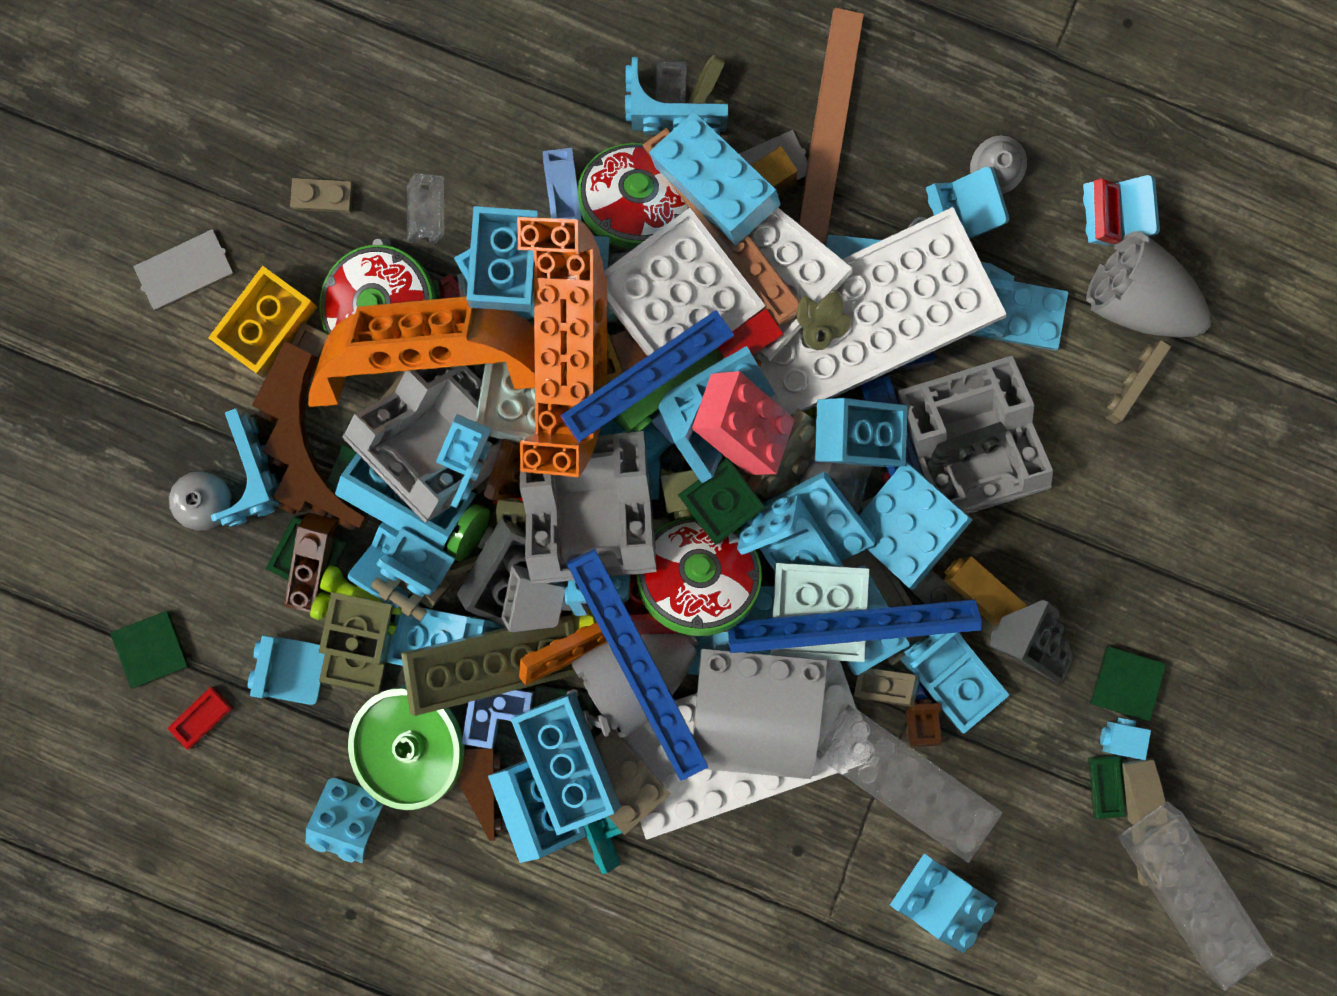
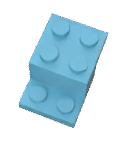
[890,854,997,953]

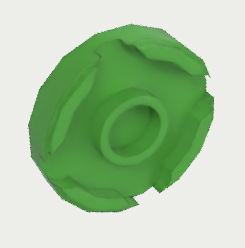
[447,504,490,561]

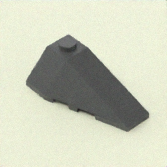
[989,600,1074,685]

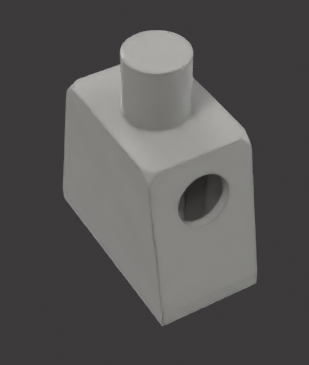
[501,565,572,632]

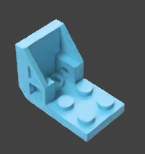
[969,262,1068,351]
[658,346,775,483]
[386,608,507,666]

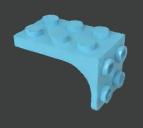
[625,57,728,135]
[211,408,280,527]
[737,494,844,571]
[900,632,1009,734]

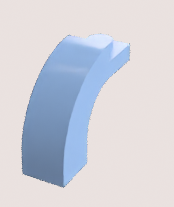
[543,147,582,221]

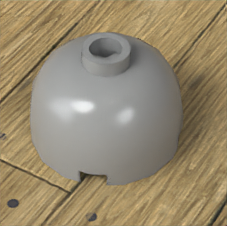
[169,471,232,531]

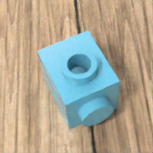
[1100,717,1151,760]

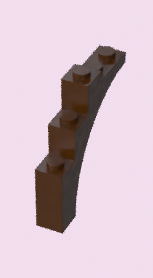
[252,341,369,531]

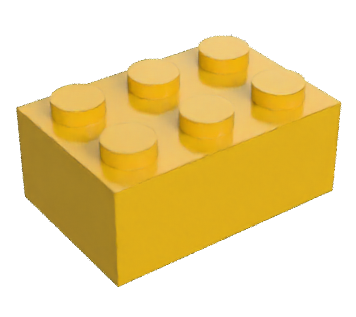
[208,266,317,378]

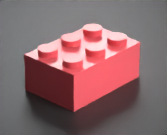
[692,371,795,475]

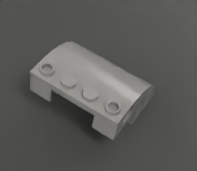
[898,355,1053,514]
[342,366,503,523]
[520,431,657,585]
[692,649,827,779]

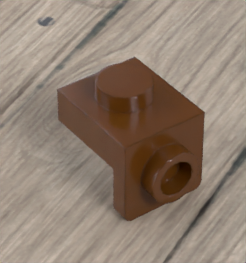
[906,699,942,747]

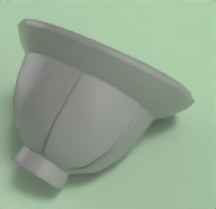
[970,135,1027,194]

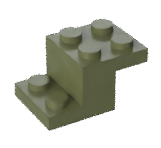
[319,592,393,694]

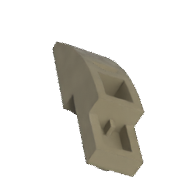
[1122,758,1174,886]

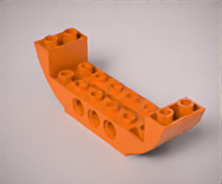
[517,217,607,477]
[308,296,535,407]

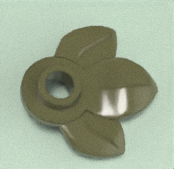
[797,290,852,350]

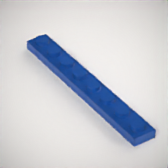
[567,548,708,781]
[727,600,982,653]

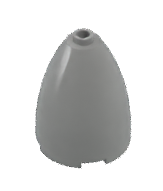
[1086,231,1211,337]
[571,633,699,739]

